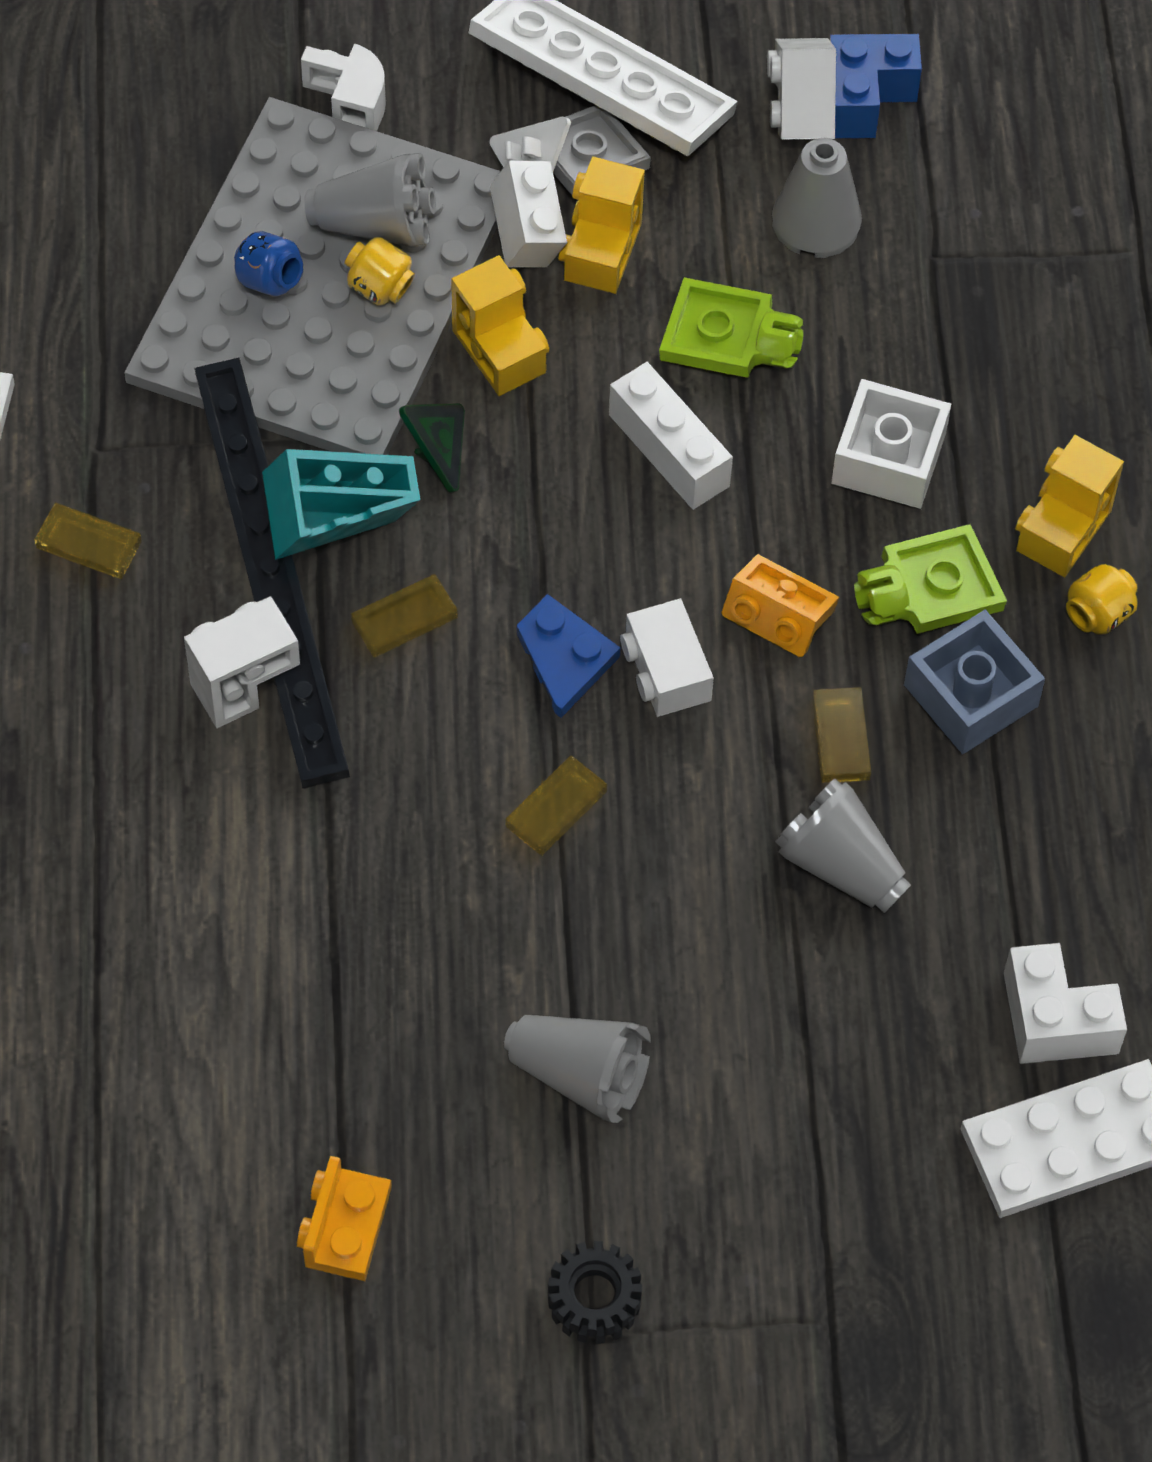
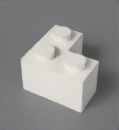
[767,38,836,139]
[184,596,300,728]
[1004,943,1127,1064]

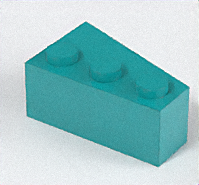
[262,449,420,560]

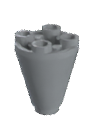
[305,153,436,246]
[775,778,911,913]

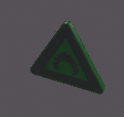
[399,403,465,493]

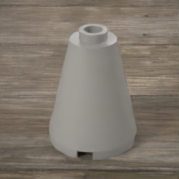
[772,138,862,258]
[504,1015,651,1123]

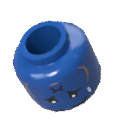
[234,231,303,296]

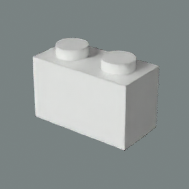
[490,161,567,267]
[620,598,714,717]

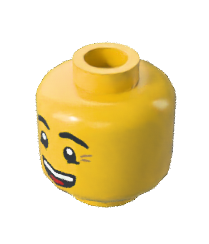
[344,237,415,305]
[1066,564,1137,635]

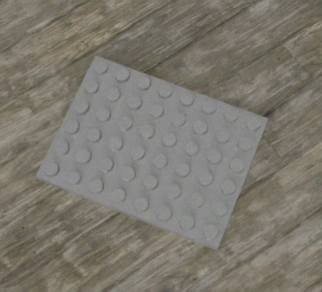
[124,97,501,455]

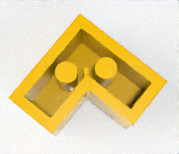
[558,156,645,294]
[451,255,549,396]
[1015,435,1124,578]

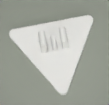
[490,116,571,171]

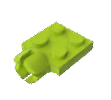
[659,277,803,378]
[854,524,1007,634]

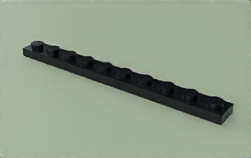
[194,357,350,789]

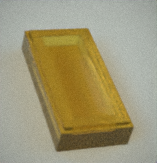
[35,502,142,579]
[351,574,458,658]
[812,687,871,783]
[506,755,607,856]

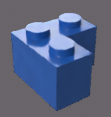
[830,34,922,138]

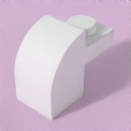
[301,44,386,131]

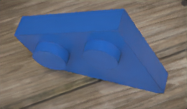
[517,594,621,718]

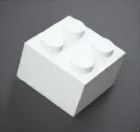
[831,379,951,509]

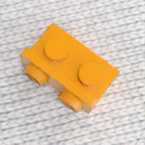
[721,554,839,657]
[297,1156,392,1281]

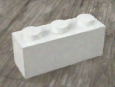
[609,362,733,510]

